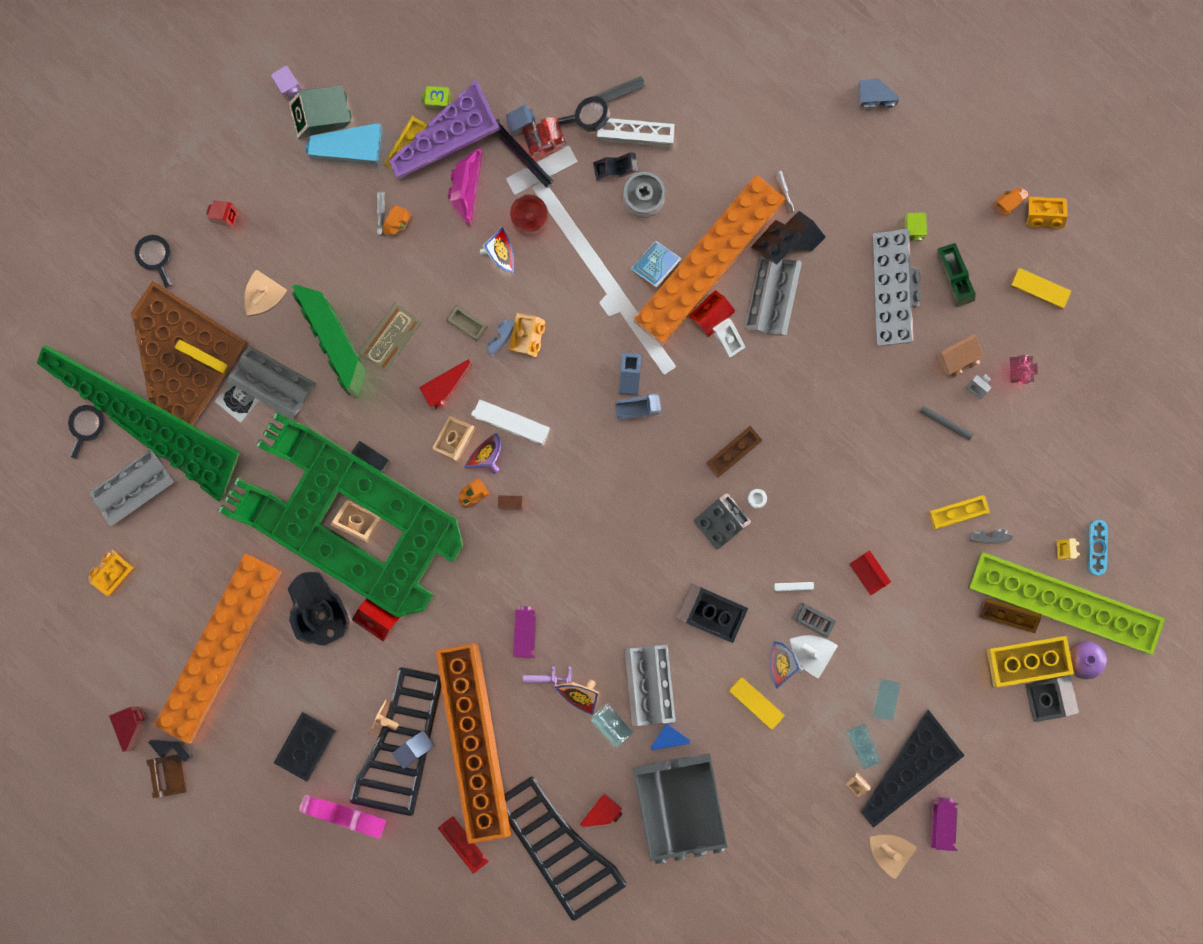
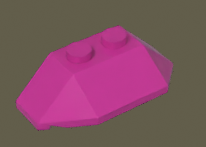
[448,148,483,227]

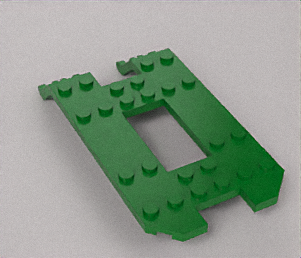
[218,412,463,617]

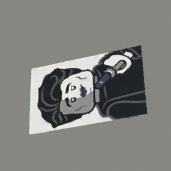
[215,383,259,423]

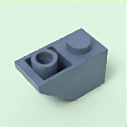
[858,79,899,109]
[506,104,536,137]
[619,352,641,395]

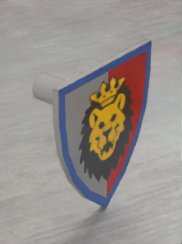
[770,641,803,689]

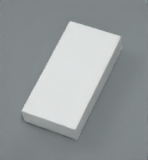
[774,582,814,592]

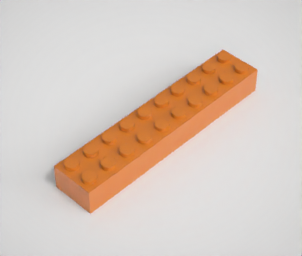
[634,174,786,346]
[154,553,282,744]
[436,643,511,844]

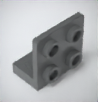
[694,493,751,550]

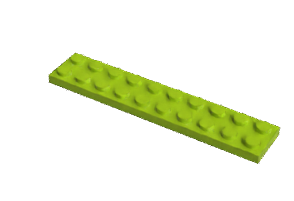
[969,552,1165,655]

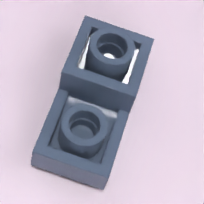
[486,319,514,357]

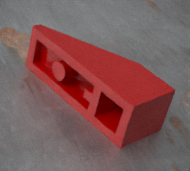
[419,359,472,410]

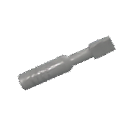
[775,171,794,213]
[377,192,385,235]

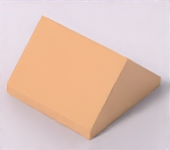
[432,416,476,463]
[331,500,380,543]

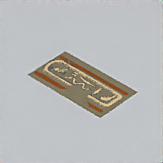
[359,303,422,371]

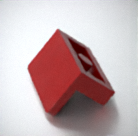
[688,290,735,337]
[850,550,891,595]
[352,598,400,641]

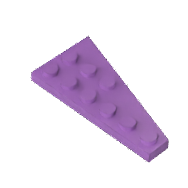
[389,79,500,179]

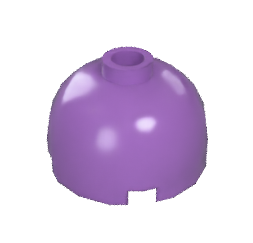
[1069,641,1107,680]

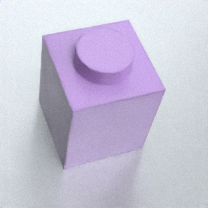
[271,65,301,98]

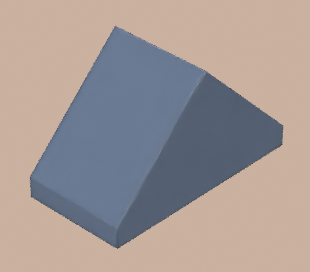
[392,730,435,769]

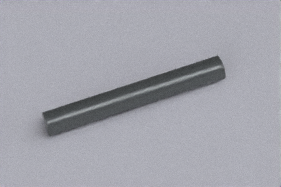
[920,405,973,440]

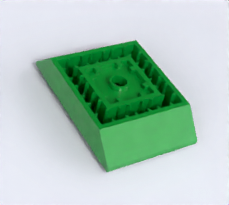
[292,284,367,399]

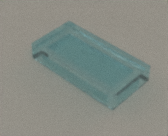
[873,679,901,721]

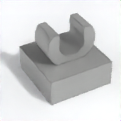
[966,374,992,399]

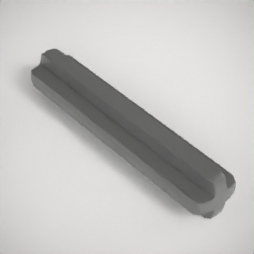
[593,76,645,106]

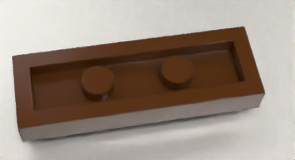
[706,426,763,478]
[979,598,1042,633]

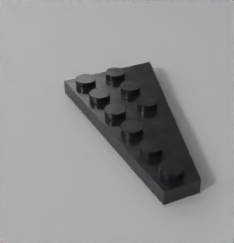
[861,709,965,828]

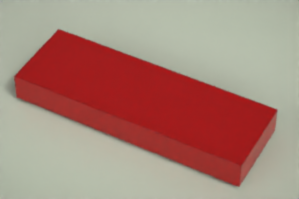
[438,816,489,874]

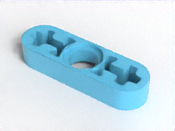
[1088,520,1108,576]

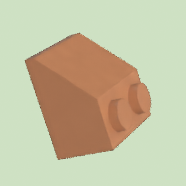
[936,334,983,377]

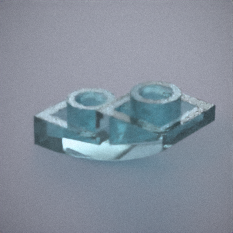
[847,724,882,769]

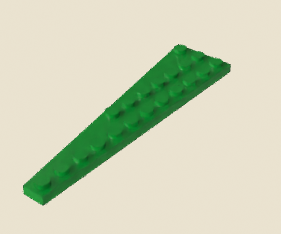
[37,345,241,502]

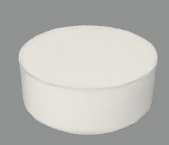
[747,489,767,509]

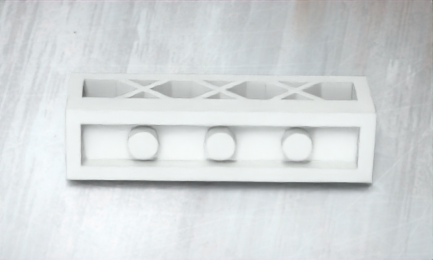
[597,118,675,148]
[471,399,550,446]

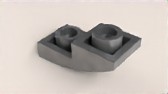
[969,528,1013,544]

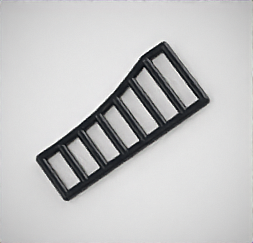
[350,667,442,816]
[504,777,627,921]

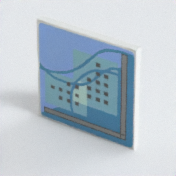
[631,241,681,288]

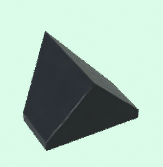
[786,211,826,251]

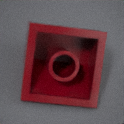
[109,707,146,752]

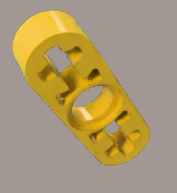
[174,340,228,373]

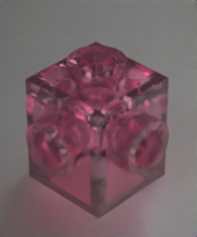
[1010,355,1038,384]

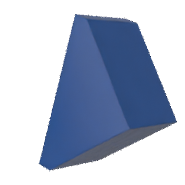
[651,724,690,750]

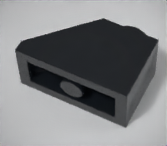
[351,441,391,473]

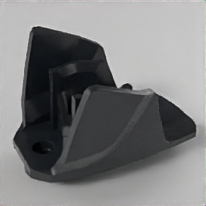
[288,572,350,646]

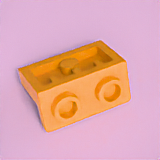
[1026,197,1068,229]
[508,313,545,357]
[88,550,133,597]

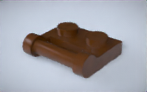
[146,754,188,798]

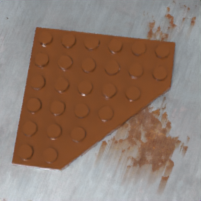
[131,281,248,426]

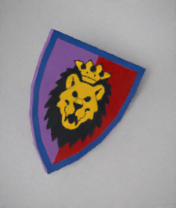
[464,433,501,474]

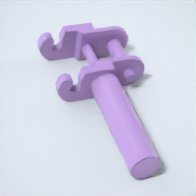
[523,666,571,692]

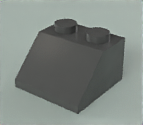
[1026,675,1079,722]

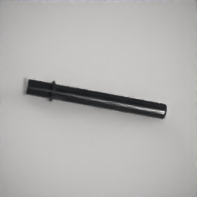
[494,119,554,188]

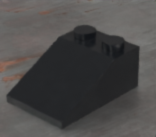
[676,583,748,643]

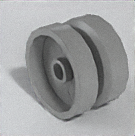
[623,172,665,218]

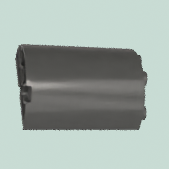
[633,754,728,864]

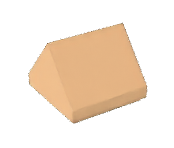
[845,773,871,798]

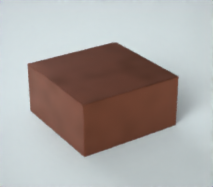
[498,495,523,510]

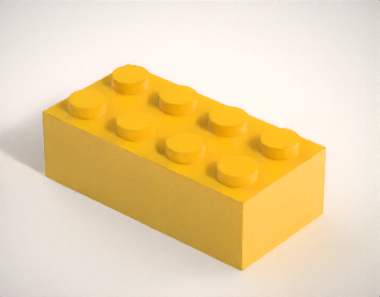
[986,636,1074,688]

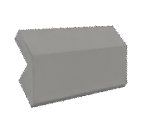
[743,255,802,336]
[227,346,316,419]
[89,449,174,526]
[624,645,676,726]

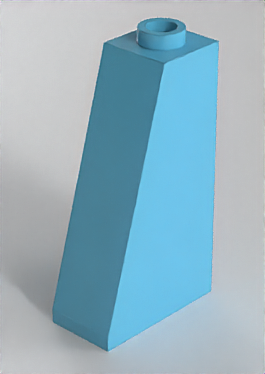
[306,123,382,165]

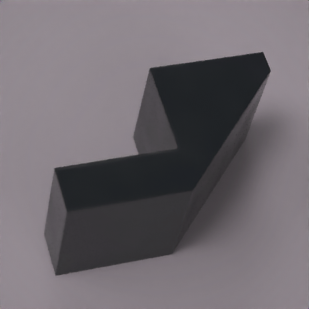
[593,152,638,181]
[148,740,194,762]

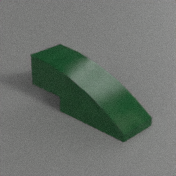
[937,243,976,307]

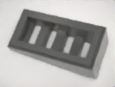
[791,603,836,638]

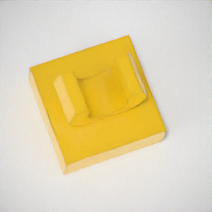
[1057,539,1080,560]

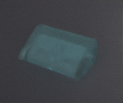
[591,704,633,748]

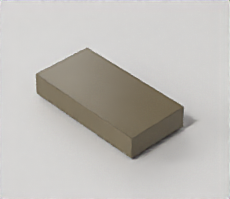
[446,305,488,342]

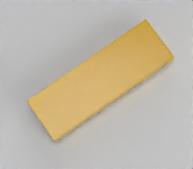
[383,116,428,171]
[1011,268,1071,309]
[929,495,990,530]
[729,677,785,730]

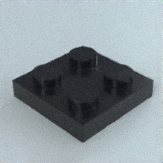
[751,220,802,265]

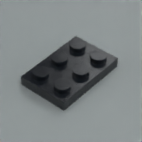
[274,712,336,782]

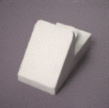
[713,318,746,358]

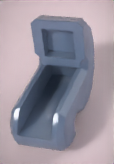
[615,394,661,420]

